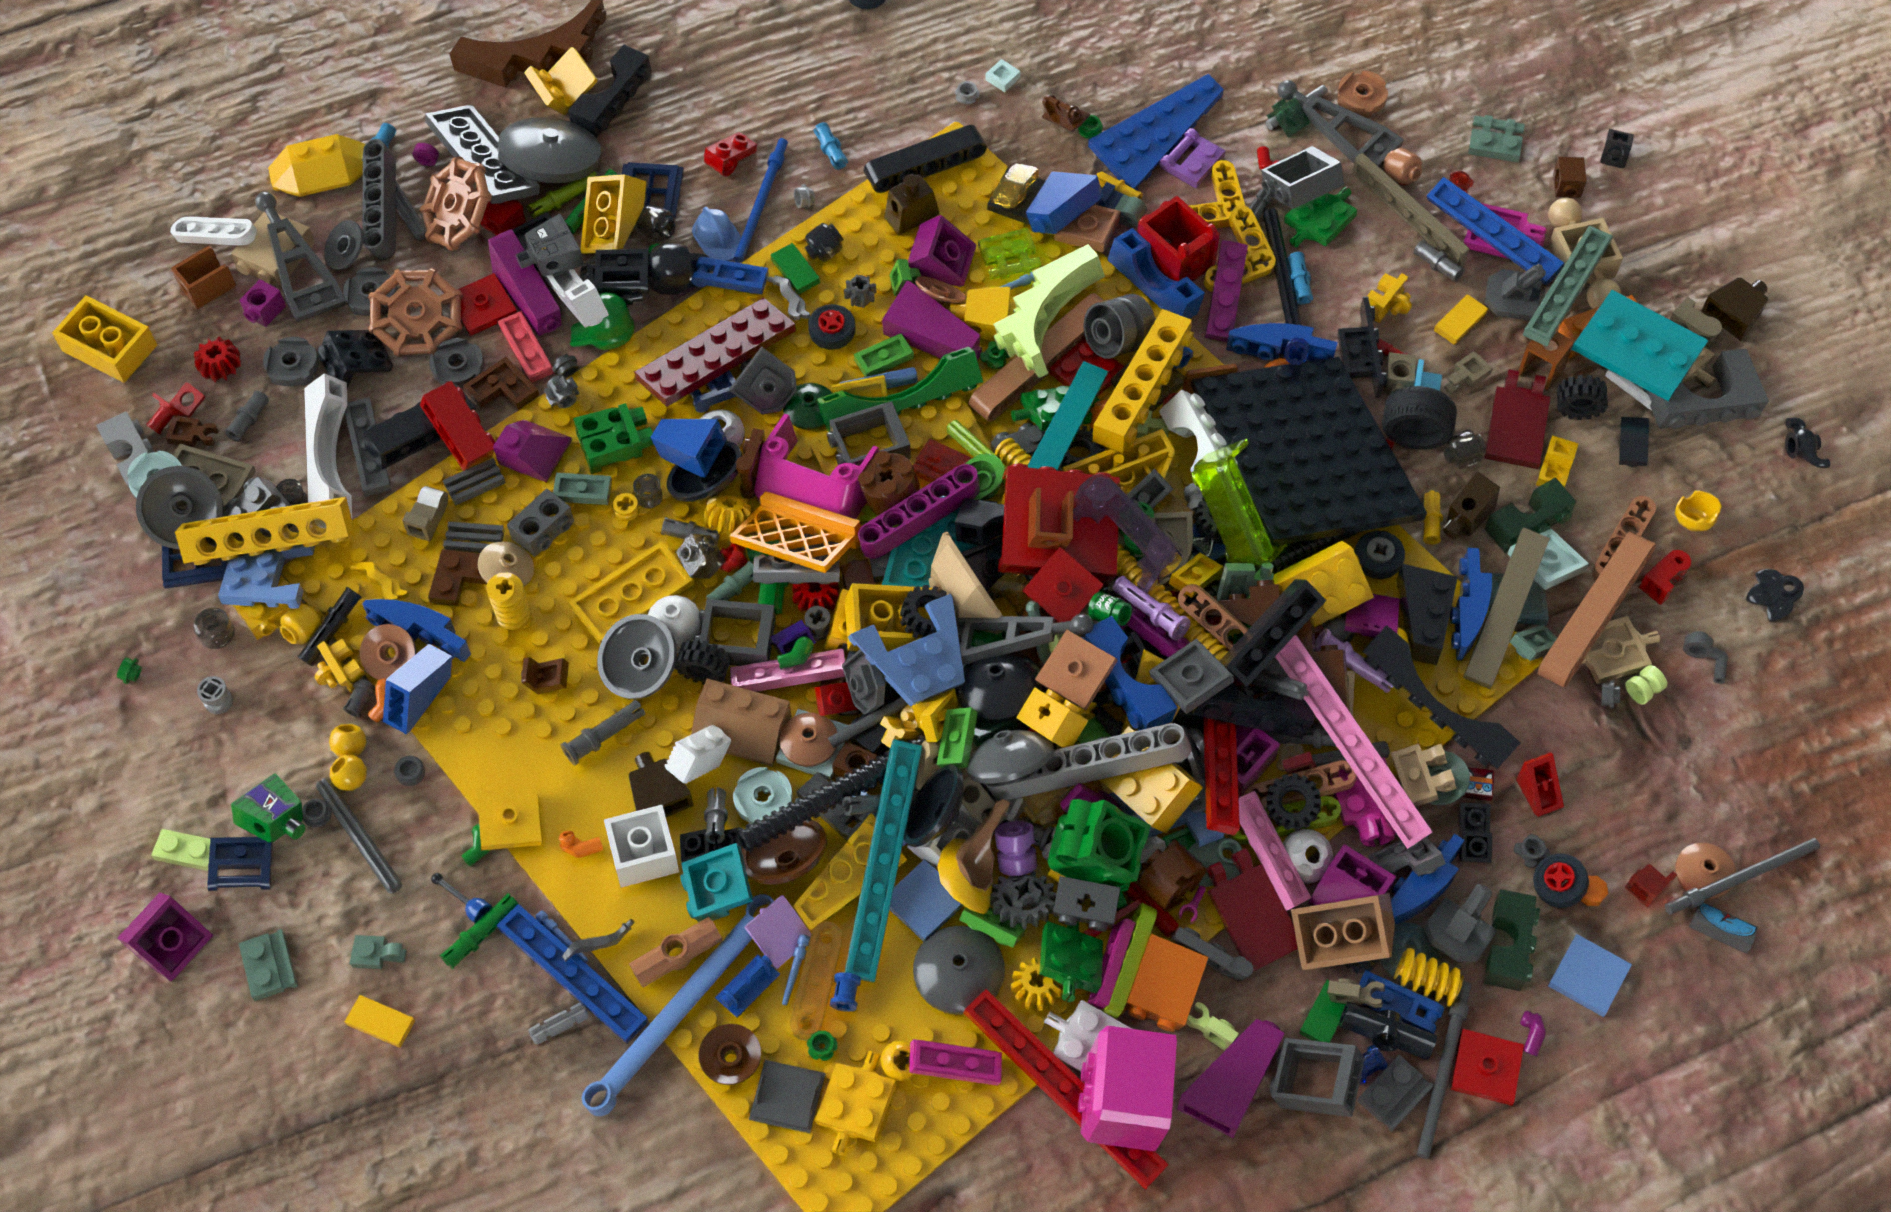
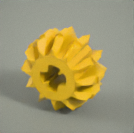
[704,493,751,536]
[1011,957,1062,1011]

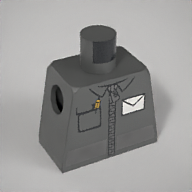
[515,214,584,276]

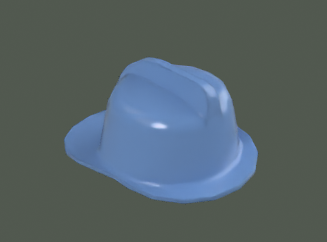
[692,206,741,261]

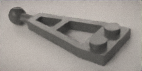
[1278,80,1404,168]
[255,191,346,322]
[956,614,1094,665]

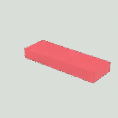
[497,311,554,383]

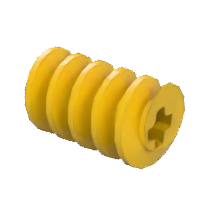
[486,572,531,630]
[1393,947,1464,1007]

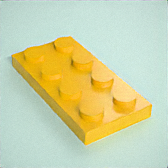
[568,541,694,644]

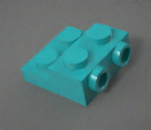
[680,843,753,922]

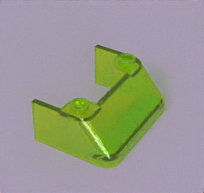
[1192,439,1288,566]

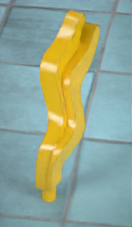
[350,562,409,601]

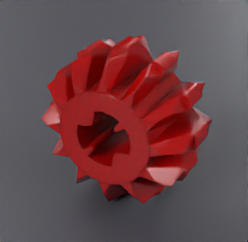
[194,336,241,383]
[792,582,839,615]

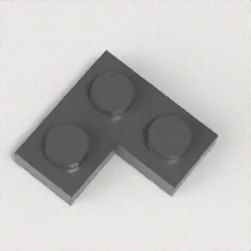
[1368,837,1446,876]

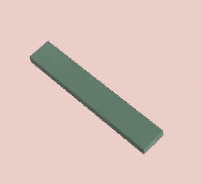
[1523,225,1613,346]

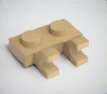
[1391,744,1457,807]

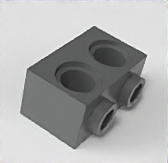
[507,488,574,557]

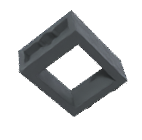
[1261,146,1344,209]
[827,401,911,466]
[695,599,776,666]
[1270,1038,1365,1117]

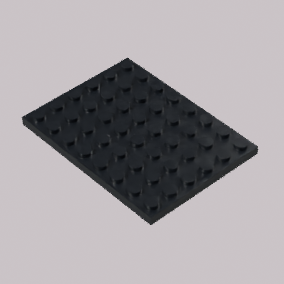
[1190,357,1427,547]

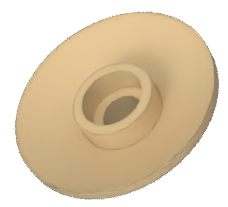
[478,541,534,587]

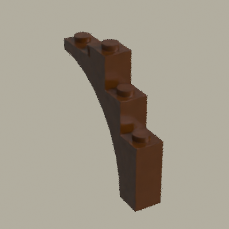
[449,0,607,88]
[1196,580,1350,722]

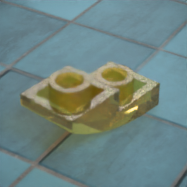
[991,163,1039,208]

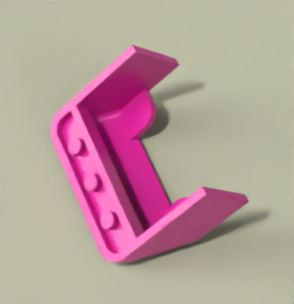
[754,413,879,519]

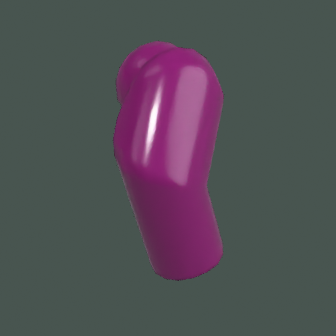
[1520,1011,1546,1057]

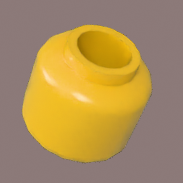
[279,603,323,645]

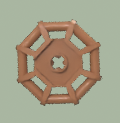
[420,156,492,251]
[368,268,463,357]

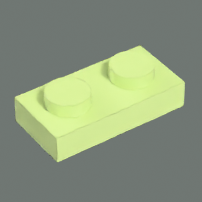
[151,829,210,871]

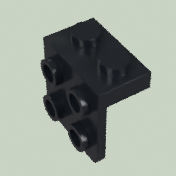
[318,330,393,389]

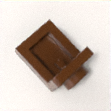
[521,657,569,695]

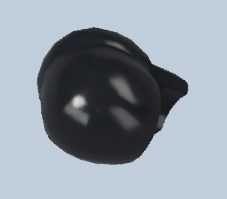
[649,243,710,295]

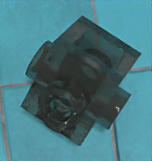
[676,534,726,579]

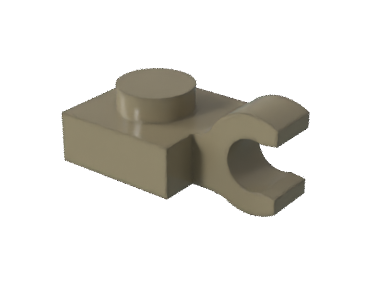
[1444,351,1493,395]
[1327,978,1385,1008]

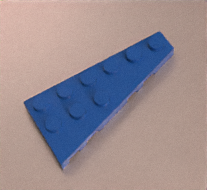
[1088,74,1224,190]

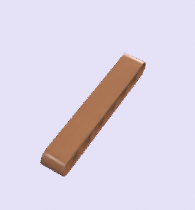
[968,293,1105,422]
[1538,532,1656,688]

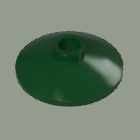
[783,383,832,430]

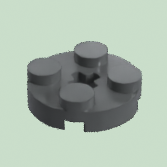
[343,267,398,316]
[263,337,319,386]
[429,338,484,388]

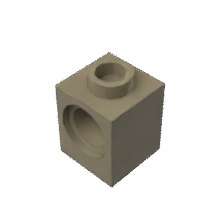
[1384,352,1416,395]

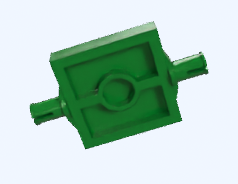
[1284,187,1357,248]
[1011,386,1100,431]
[1039,921,1103,1002]

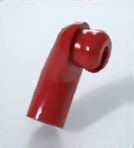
[1257,146,1279,170]

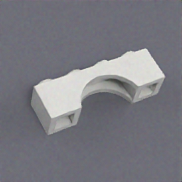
[1159,390,1240,495]

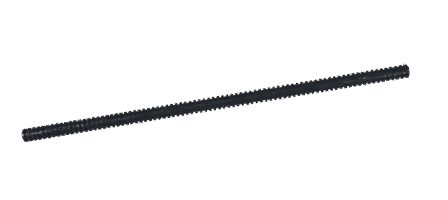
[737,531,1362,853]

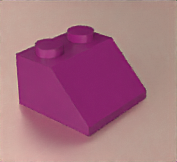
[908,215,977,287]
[117,892,213,982]

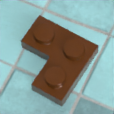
[463,357,539,410]
[428,549,487,606]

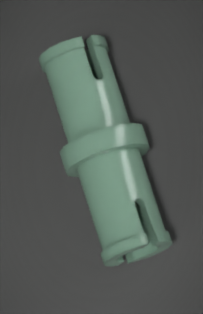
[706,561,754,601]

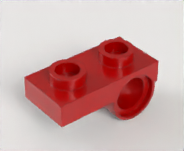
[704,132,758,177]
[814,682,858,716]

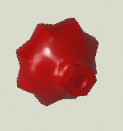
[718,543,748,573]

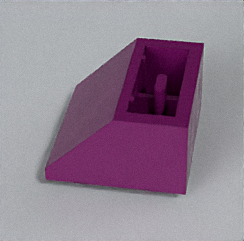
[1236,725,1280,798]
[1308,844,1396,906]

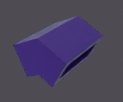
[771,620,816,655]

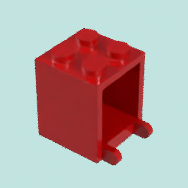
[1137,196,1220,282]

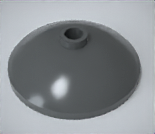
[136,466,223,549]
[597,614,677,700]
[966,730,1055,784]
[913,926,1005,1015]

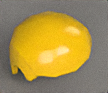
[1675,490,1722,532]

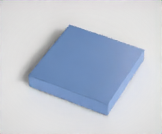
[889,859,964,942]
[1548,934,1632,1017]

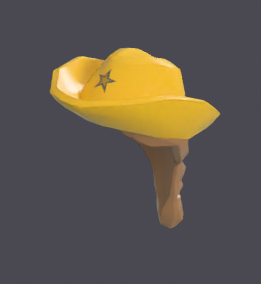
[937,799,1010,914]

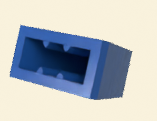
[1026,171,1103,234]
[650,419,727,477]
[383,644,452,735]

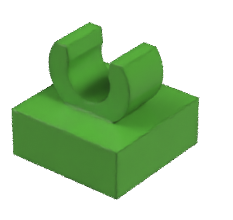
[889,259,921,296]

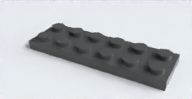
[425,105,540,204]

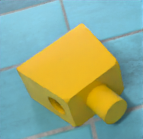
[950,287,1010,341]

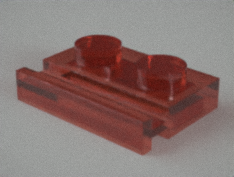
[913,438,972,483]

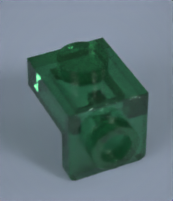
[1266,97,1311,137]

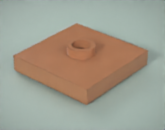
[1055,205,1121,252]
[1035,630,1118,711]

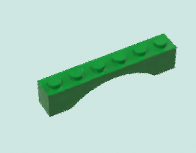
[817,346,983,432]

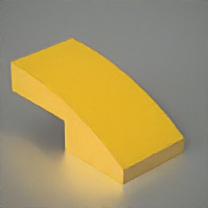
[1536,435,1579,494]

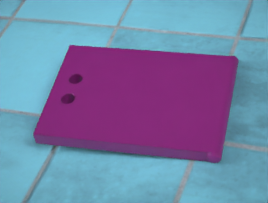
[1344,594,1401,638]

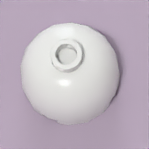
[648,595,702,653]

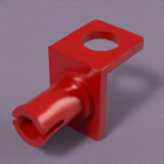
[146,382,205,435]

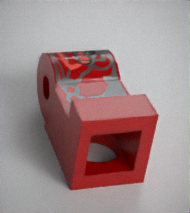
[1639,550,1691,605]

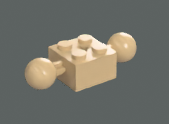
[1548,198,1623,309]

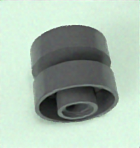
[1083,294,1155,358]

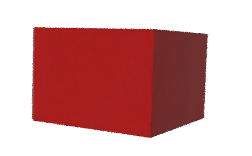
[1516,752,1564,817]

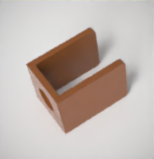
[171,245,236,310]
[1518,332,1575,391]
[1028,488,1074,550]

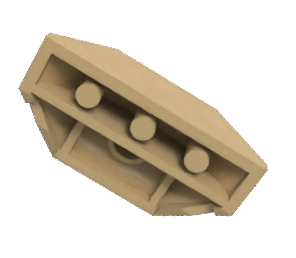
[929,531,1003,634]

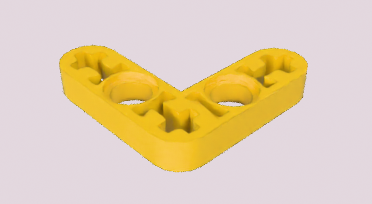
[1190,160,1245,229]
[1203,205,1276,292]

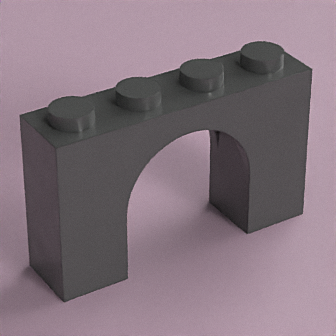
[1643,349,1769,429]

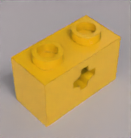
[1016,688,1088,748]

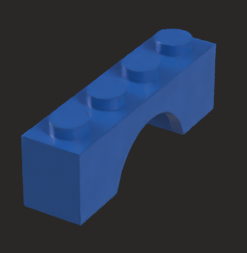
[1108,228,1205,319]
[1081,616,1178,730]

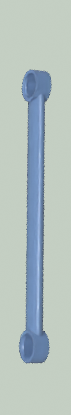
[582,894,774,1116]

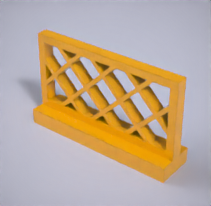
[730,491,861,573]

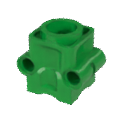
[1048,799,1151,891]

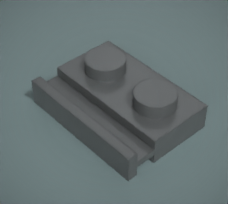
[1357,1055,1434,1132]

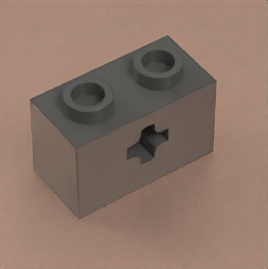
[1053,876,1120,931]

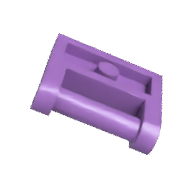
[1159,128,1225,188]

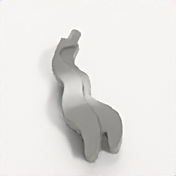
[767,276,810,320]

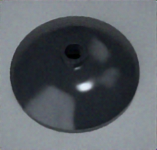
[667,441,743,502]
[955,652,1043,723]
[904,764,964,847]

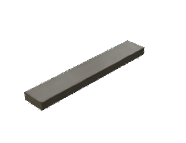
[1352,153,1469,267]
[1463,527,1550,689]

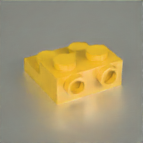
[232,575,302,640]

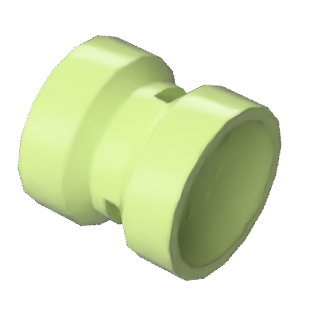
[1625,665,1667,705]

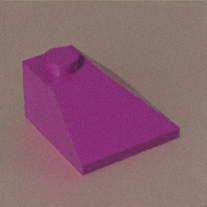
[493,419,572,483]

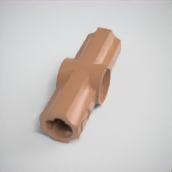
[629,917,723,988]

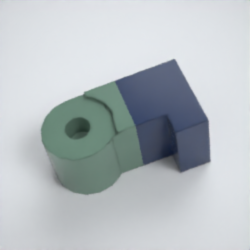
[1096,182,1147,228]

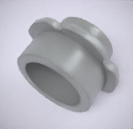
[955,81,980,105]
[794,184,815,210]

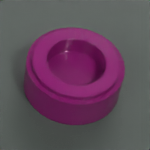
[412,143,440,166]

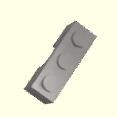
[96,411,154,498]

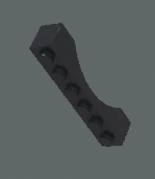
[1362,625,1521,769]

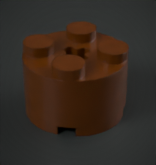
[858,451,920,516]
[1134,839,1206,912]

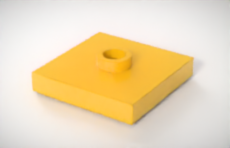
[477,787,542,851]

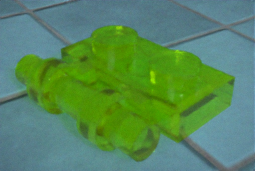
[978,227,1041,280]

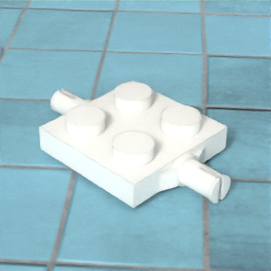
[1044,1000,1132,1073]

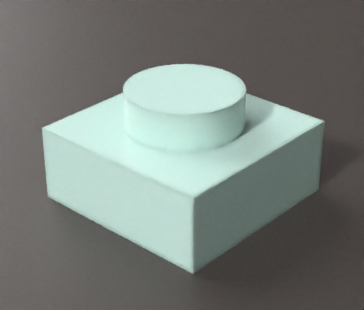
[986,59,1020,92]

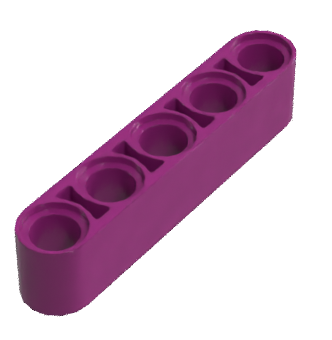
[858,464,980,559]

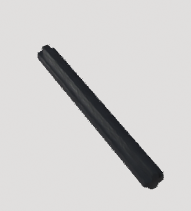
[1263,208,1302,325]

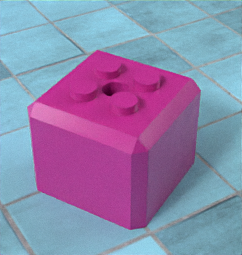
[1078,1026,1177,1151]

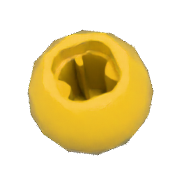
[329,724,367,757]
[330,755,367,791]
[881,1040,914,1081]

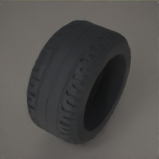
[1382,386,1457,450]

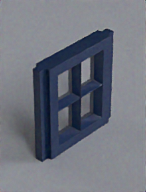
[621,162,684,220]
[162,545,229,589]

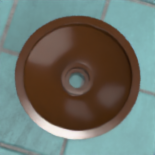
[742,820,828,885]

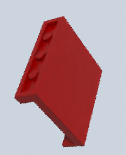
[998,463,1120,583]

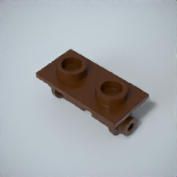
[1042,95,1090,132]

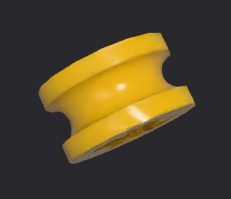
[613,493,639,521]

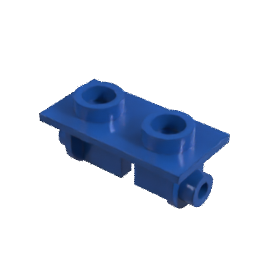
[715,955,780,1018]

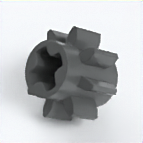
[844,274,877,308]
[544,375,579,409]

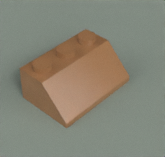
[691,679,792,767]
[1291,893,1395,970]

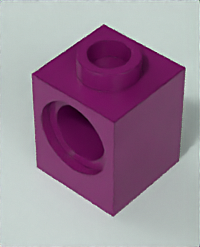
[239,279,286,327]

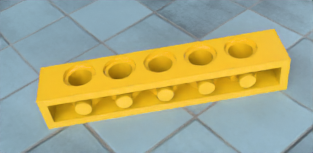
[1093,309,1194,453]
[175,497,354,565]

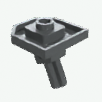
[1484,264,1546,321]
[729,347,797,414]
[842,649,887,715]
[1424,884,1498,962]

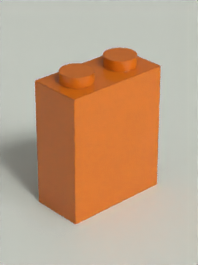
[1124,934,1208,1032]

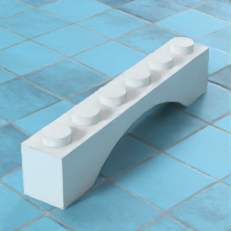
[540,269,609,328]
[305,373,352,528]

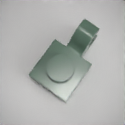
[349,935,407,969]

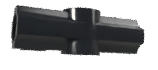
[1338,1001,1437,1060]

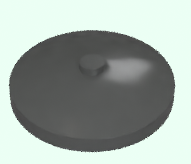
[498,117,601,183]

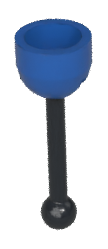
[431,873,492,923]

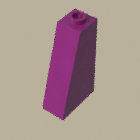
[488,229,562,336]
[882,281,982,361]
[1177,1019,1285,1138]

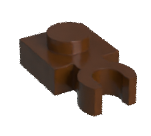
[166,416,219,447]

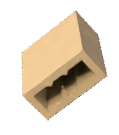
[231,212,315,288]

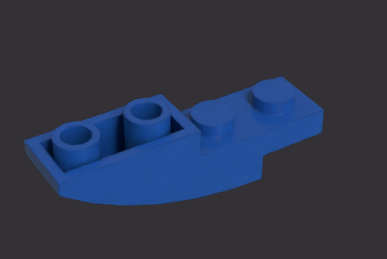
[1226,323,1338,361]
[1450,548,1492,660]
[362,599,471,662]
[1391,833,1465,926]

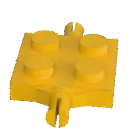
[815,1051,897,1155]

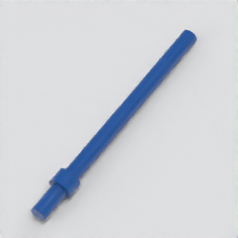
[733,138,788,263]

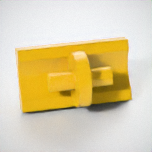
[1366,273,1412,323]
[315,638,366,693]
[880,704,924,748]

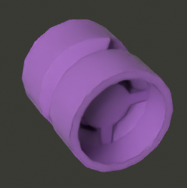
[994,821,1037,876]

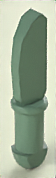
[1026,601,1051,664]

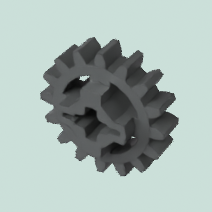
[990,871,1056,929]

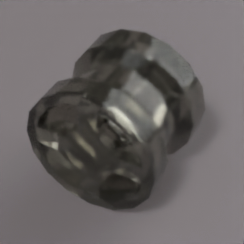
[633,473,663,508]
[276,479,307,506]

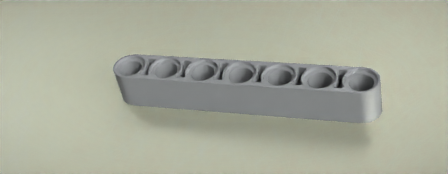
[985,723,1191,800]

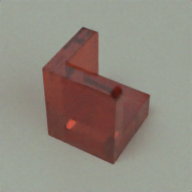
[1624,864,1678,908]

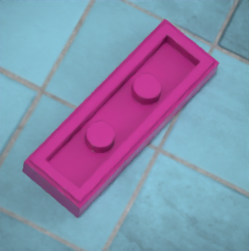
[1088,918,1136,1010]
[909,1039,1002,1085]

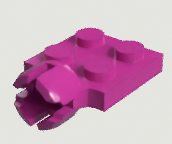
[1464,203,1546,259]
[1327,757,1396,847]

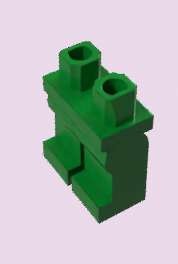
[573,403,654,474]

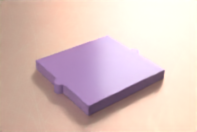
[744,895,814,969]

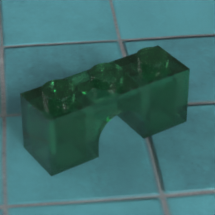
[1485,477,1576,553]
[1484,889,1540,991]

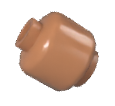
[1383,148,1422,186]

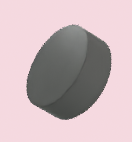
[394,756,425,786]

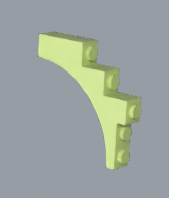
[993,244,1105,378]

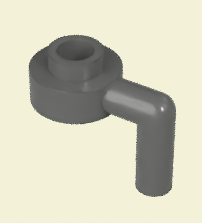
[1683,631,1728,684]

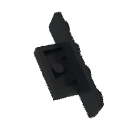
[1337,296,1387,398]

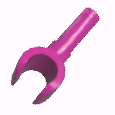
[1179,886,1206,924]

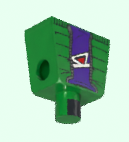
[231,773,306,843]

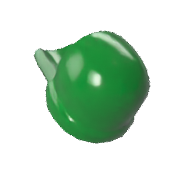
[570,293,635,350]

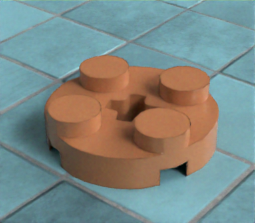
[1337,71,1388,118]

